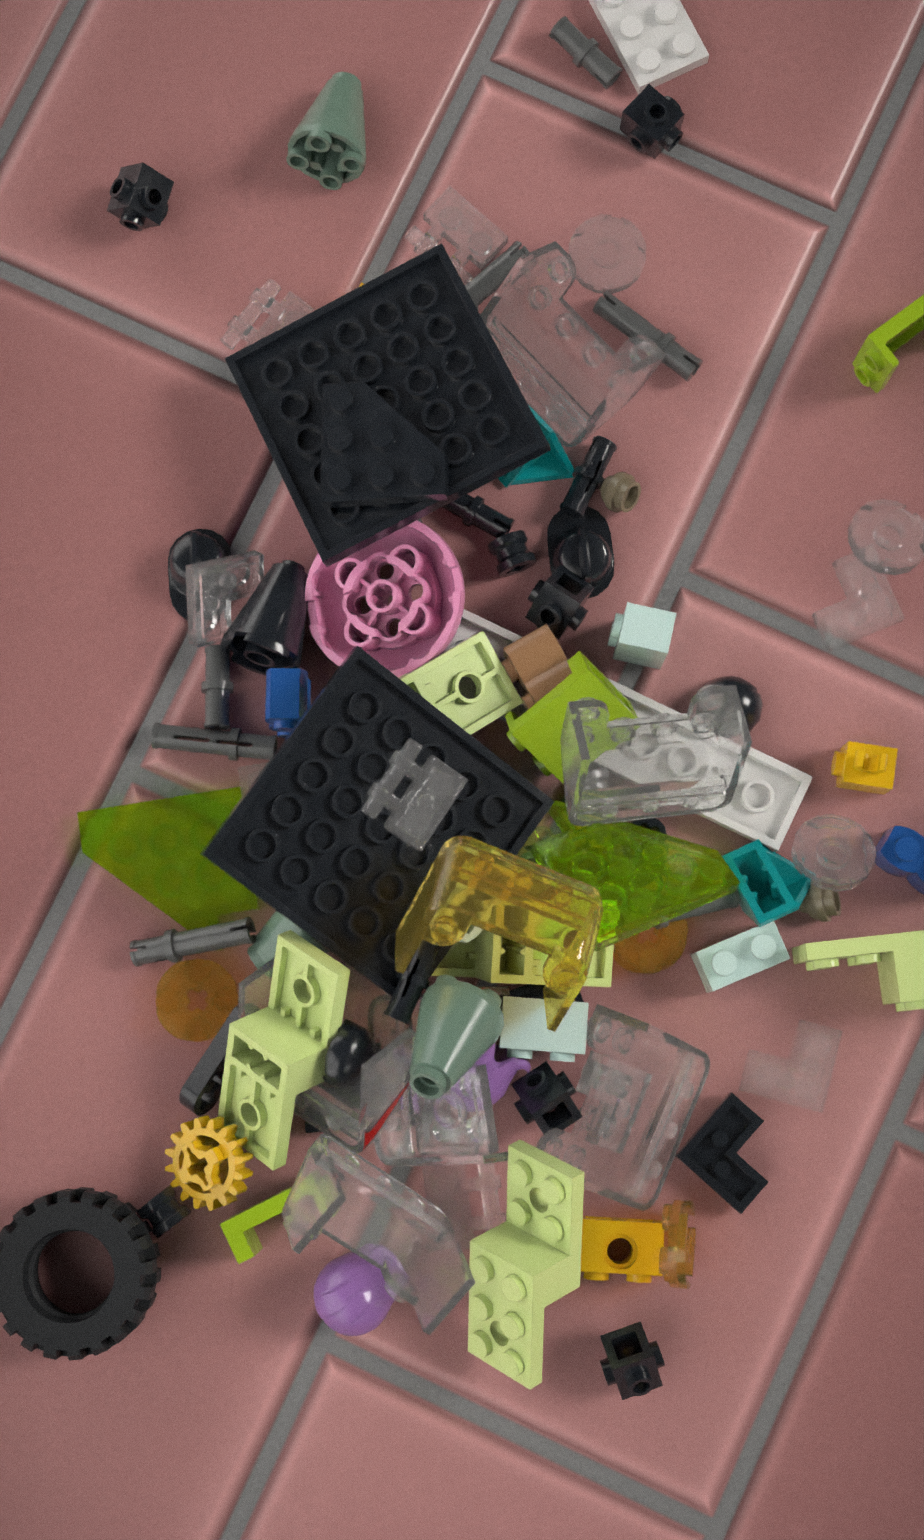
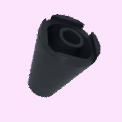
[220,560,308,676]

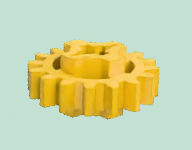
[165,1115,253,1211]

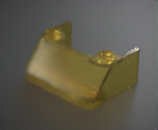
[395,836,603,1032]

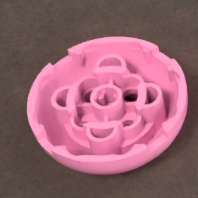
[305,520,465,678]

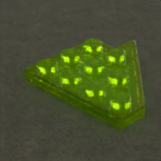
[77,786,260,951]
[531,800,740,952]

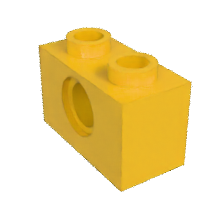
[581,1216,665,1283]

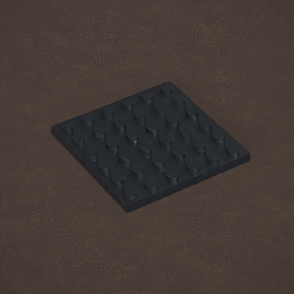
[225,243,551,567]
[200,646,555,997]

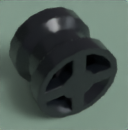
[488,530,537,577]
[137,1185,191,1239]

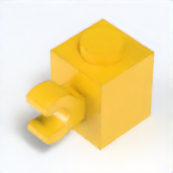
[831,741,898,795]

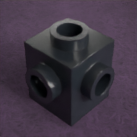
[619,84,685,159]
[107,162,174,231]
[525,565,594,640]
[511,1061,583,1140]
[600,1321,665,1400]

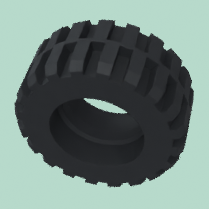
[0,1187,161,1361]

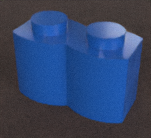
[265,668,311,738]
[870,826,924,895]

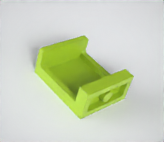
[852,294,924,393]
[504,651,640,784]
[220,1171,342,1264]

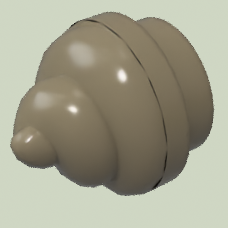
[599,472,641,513]
[799,880,841,922]

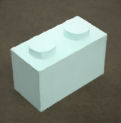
[607,602,677,669]
[691,921,791,993]
[499,996,589,1062]

